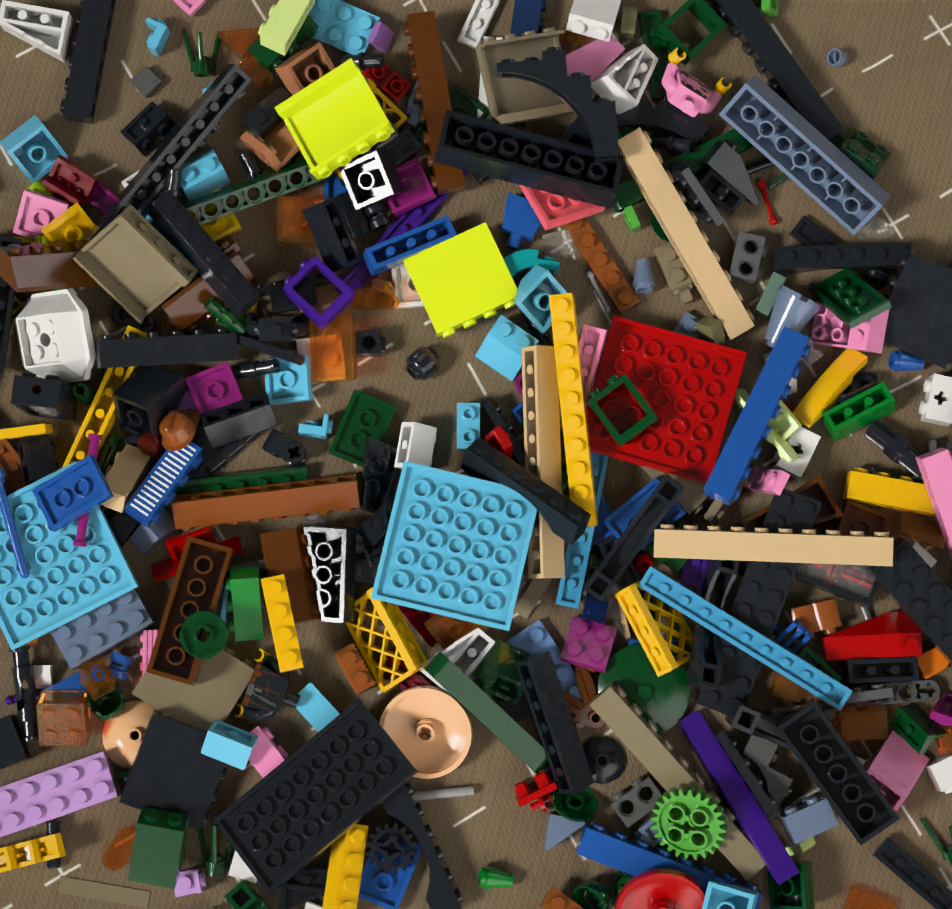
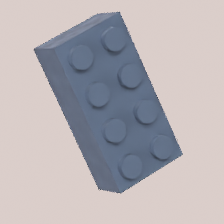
[51,588,157,670]

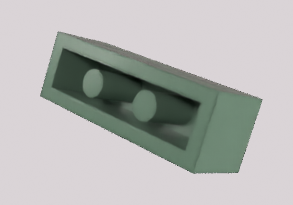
[754,272,786,318]

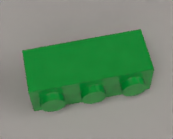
[822,382,895,442]
[226,567,264,641]

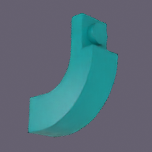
[503,249,560,280]

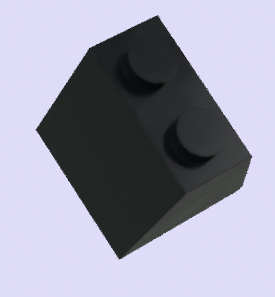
[112,365,186,443]

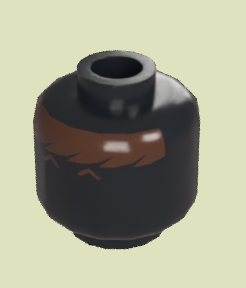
[405,347,439,381]

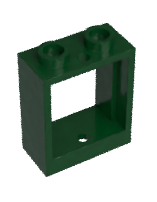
[654,0,727,66]
[586,373,659,447]

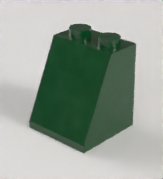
[128,807,189,889]

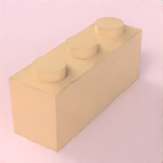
[101,444,152,513]

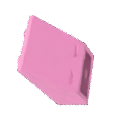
[810,300,889,354]
[864,730,930,811]

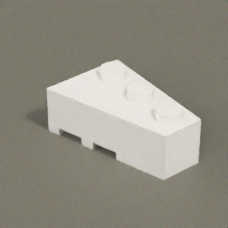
[0,0,74,63]
[591,44,659,115]
[420,628,498,696]

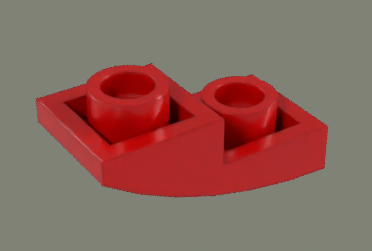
[362,64,412,103]

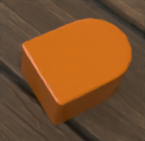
[918,648,949,679]

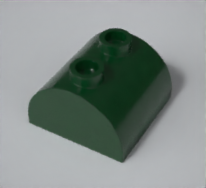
[767,860,815,909]

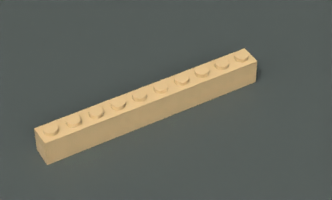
[618,128,755,341]
[521,345,565,579]
[654,524,894,566]

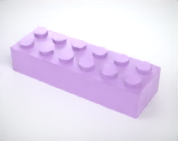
[0,751,121,838]

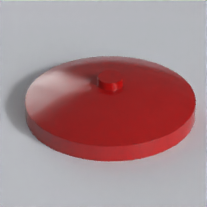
[615,869,706,909]

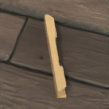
[612,583,631,639]

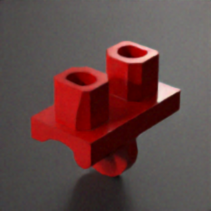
[514,771,558,813]

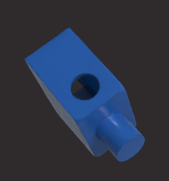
[502,192,542,251]

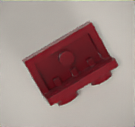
[41,155,99,205]

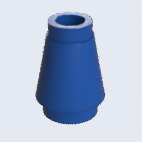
[888,349,924,372]

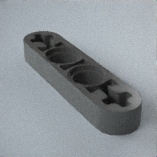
[852,680,940,706]

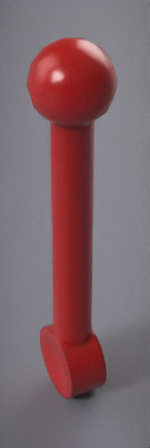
[757,180,777,225]

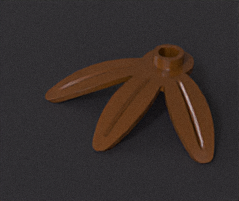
[563,665,605,730]

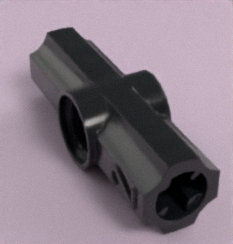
[864,420,922,478]

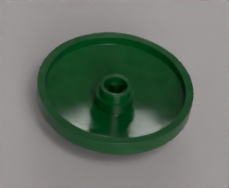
[597,643,690,734]

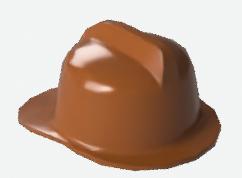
[159,409,200,451]

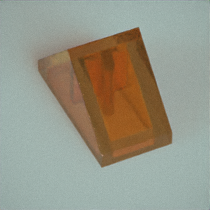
[218,28,260,62]

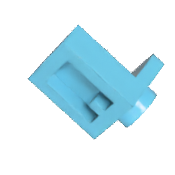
[145,17,171,57]
[298,413,333,439]

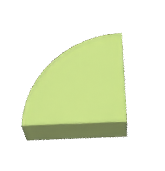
[785,837,816,856]

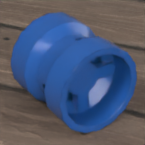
[105,651,134,680]

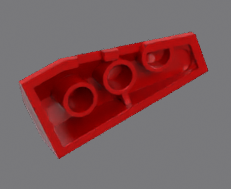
[823,611,923,661]

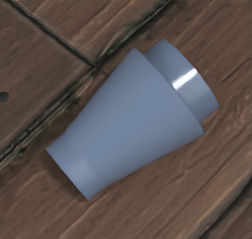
[633,258,655,294]

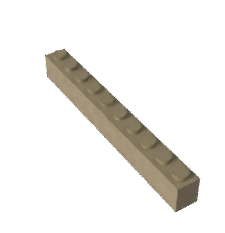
[589,682,766,880]

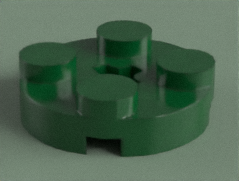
[179,611,228,659]

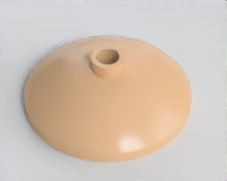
[102,700,168,769]

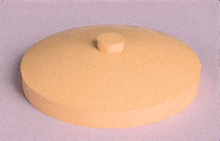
[380,686,472,779]

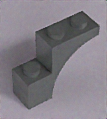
[739,734,793,822]

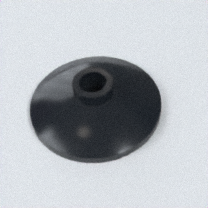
[583,737,625,784]

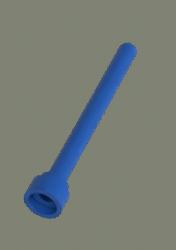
[0,468,29,578]

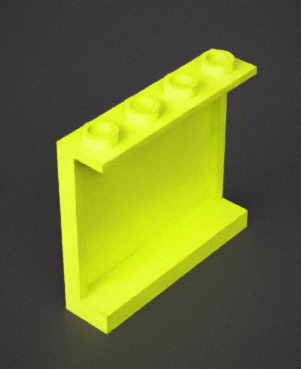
[274,58,395,180]
[403,222,518,338]

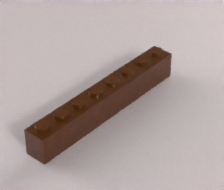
[403,11,466,195]

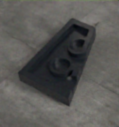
[360,436,401,514]

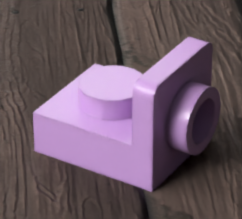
[174,867,207,897]

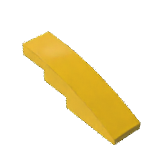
[793,349,868,428]
[0,832,66,873]

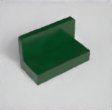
[889,704,947,754]

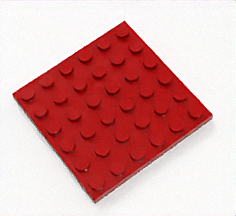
[586,316,747,484]

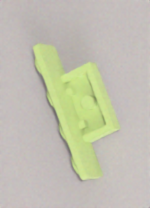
[735,388,802,463]

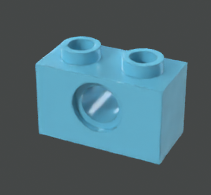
[457,403,480,452]

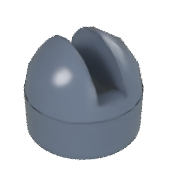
[827,48,847,67]

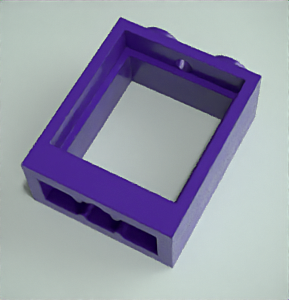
[283,256,355,330]

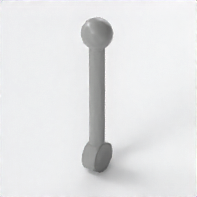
[586,271,611,314]

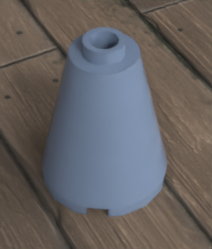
[764,285,821,348]

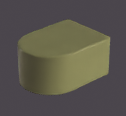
[618,6,638,41]
[695,316,726,345]

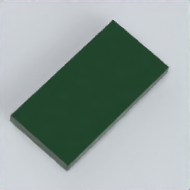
[809,269,892,329]

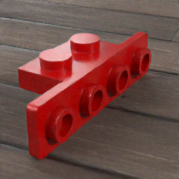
[151,526,243,581]

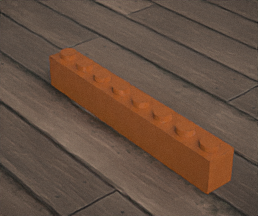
[171,474,360,531]

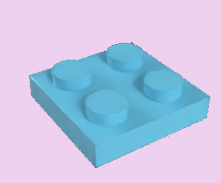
[263,354,313,406]

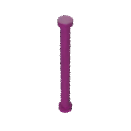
[73,433,103,547]

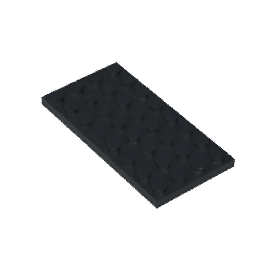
[213,699,418,895]

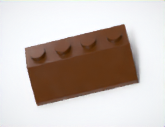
[0,240,100,292]
[162,251,257,335]
[260,527,321,624]

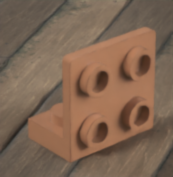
[240,121,300,172]

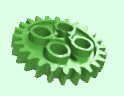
[650,785,728,860]

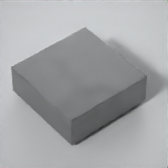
[130,66,162,98]

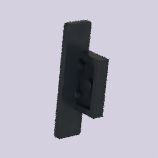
[253,273,333,315]

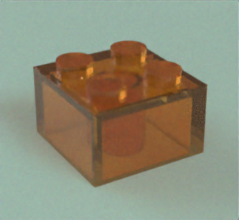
[36,691,91,746]

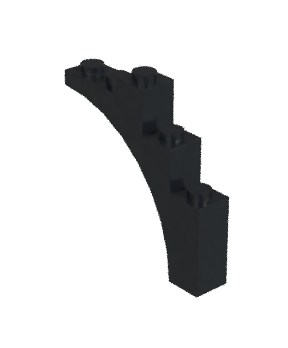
[497,47,619,162]

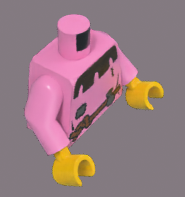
[662,48,732,117]

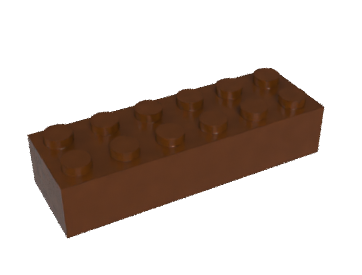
[146,536,235,686]

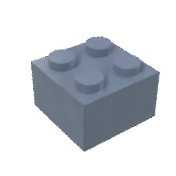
[778,794,839,844]

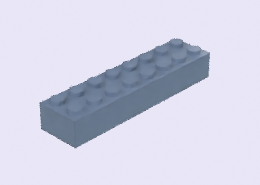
[719,74,890,235]

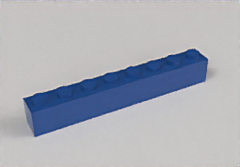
[704,326,811,505]
[575,822,763,909]

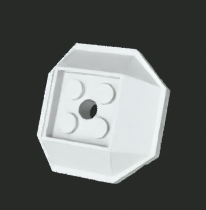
[14,288,96,383]

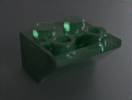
[839,128,891,180]
[471,639,531,704]

